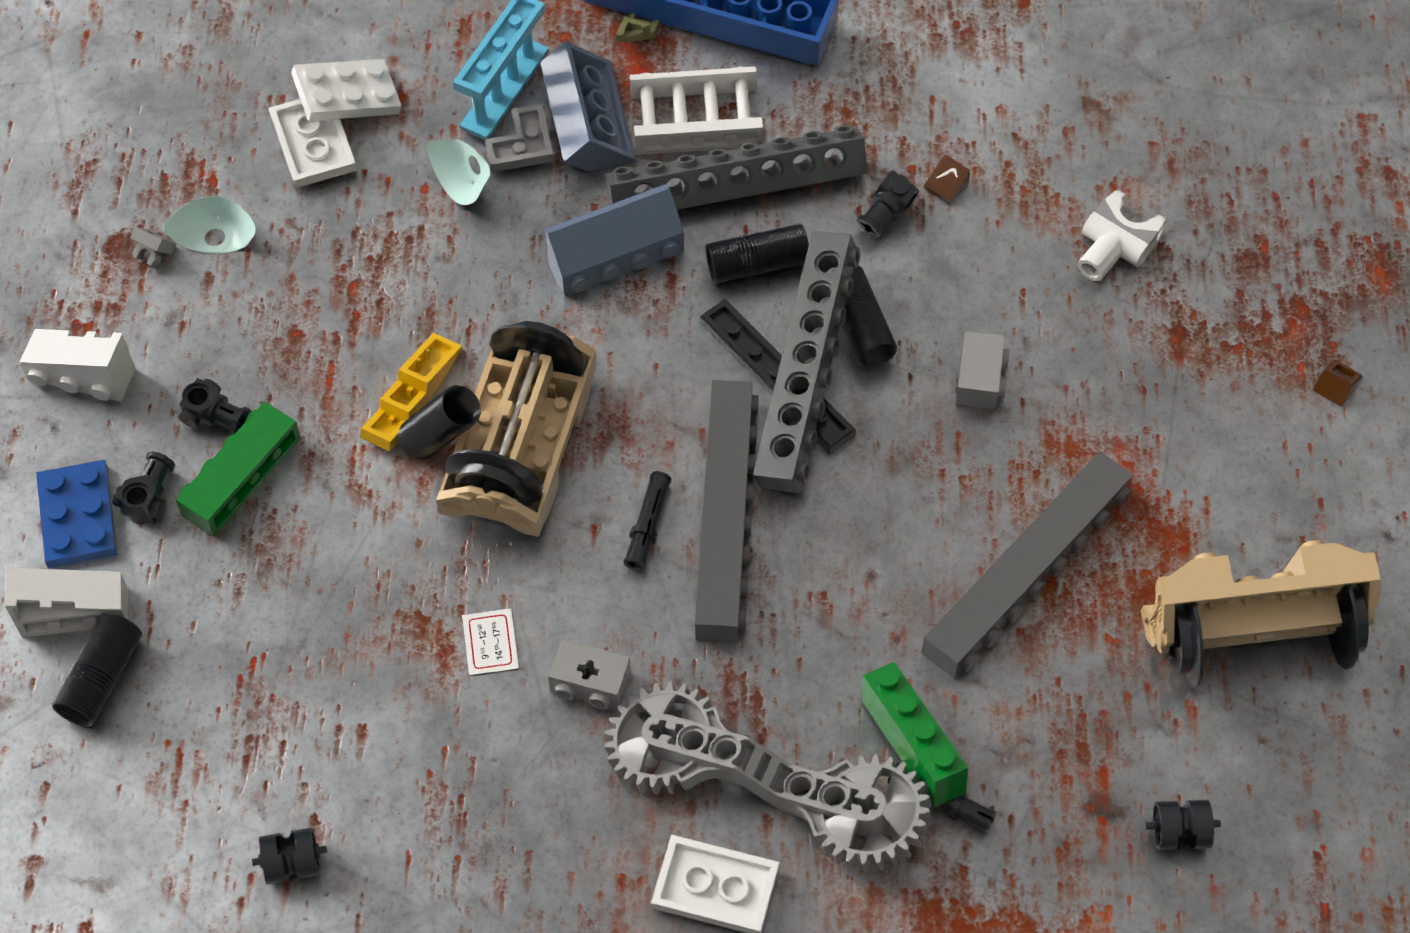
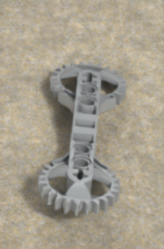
[604,682,932,872]

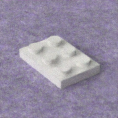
[292,59,402,121]
[269,99,357,188]
[651,835,779,933]

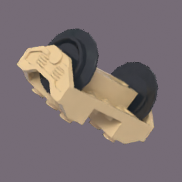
[436,321,597,537]
[1141,540,1381,688]

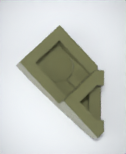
[616,13,661,42]

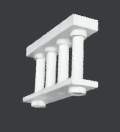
[630,66,763,155]

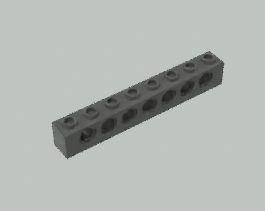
[605,125,868,210]
[753,231,860,493]

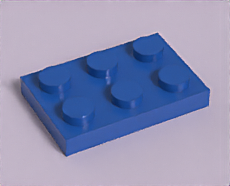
[36,460,118,568]

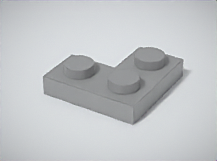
[485,104,554,172]

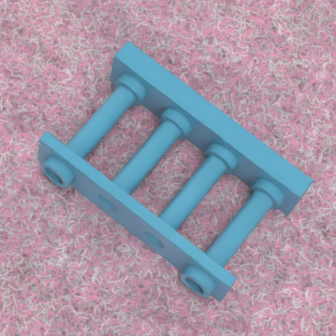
[453,0,549,140]

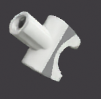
[1078,190,1167,281]

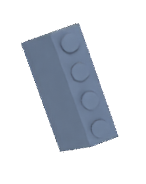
[540,41,636,171]
[545,184,684,296]

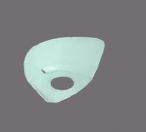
[426,139,491,205]
[163,196,256,254]

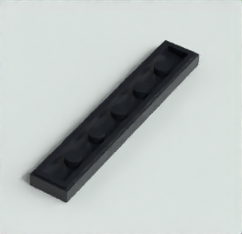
[700,299,856,454]

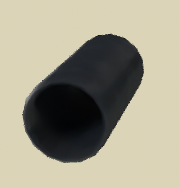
[705,223,809,284]
[829,265,898,368]
[398,385,481,460]
[51,612,142,727]

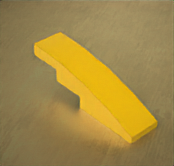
[360,333,462,452]

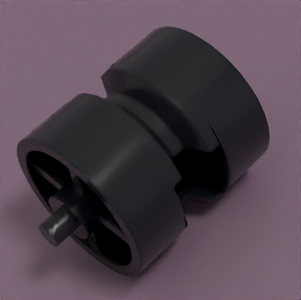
[1145,800,1221,850]
[252,827,328,885]

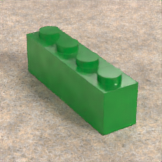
[176,401,301,537]
[862,662,968,807]

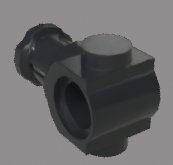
[856,170,919,238]
[179,378,251,434]
[112,451,175,524]

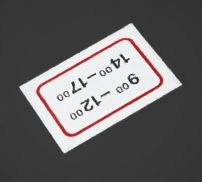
[462,608,519,675]

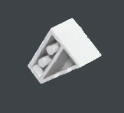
[20,329,136,402]
[5,567,128,637]

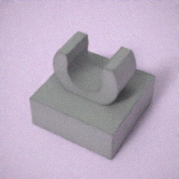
[130,227,177,266]

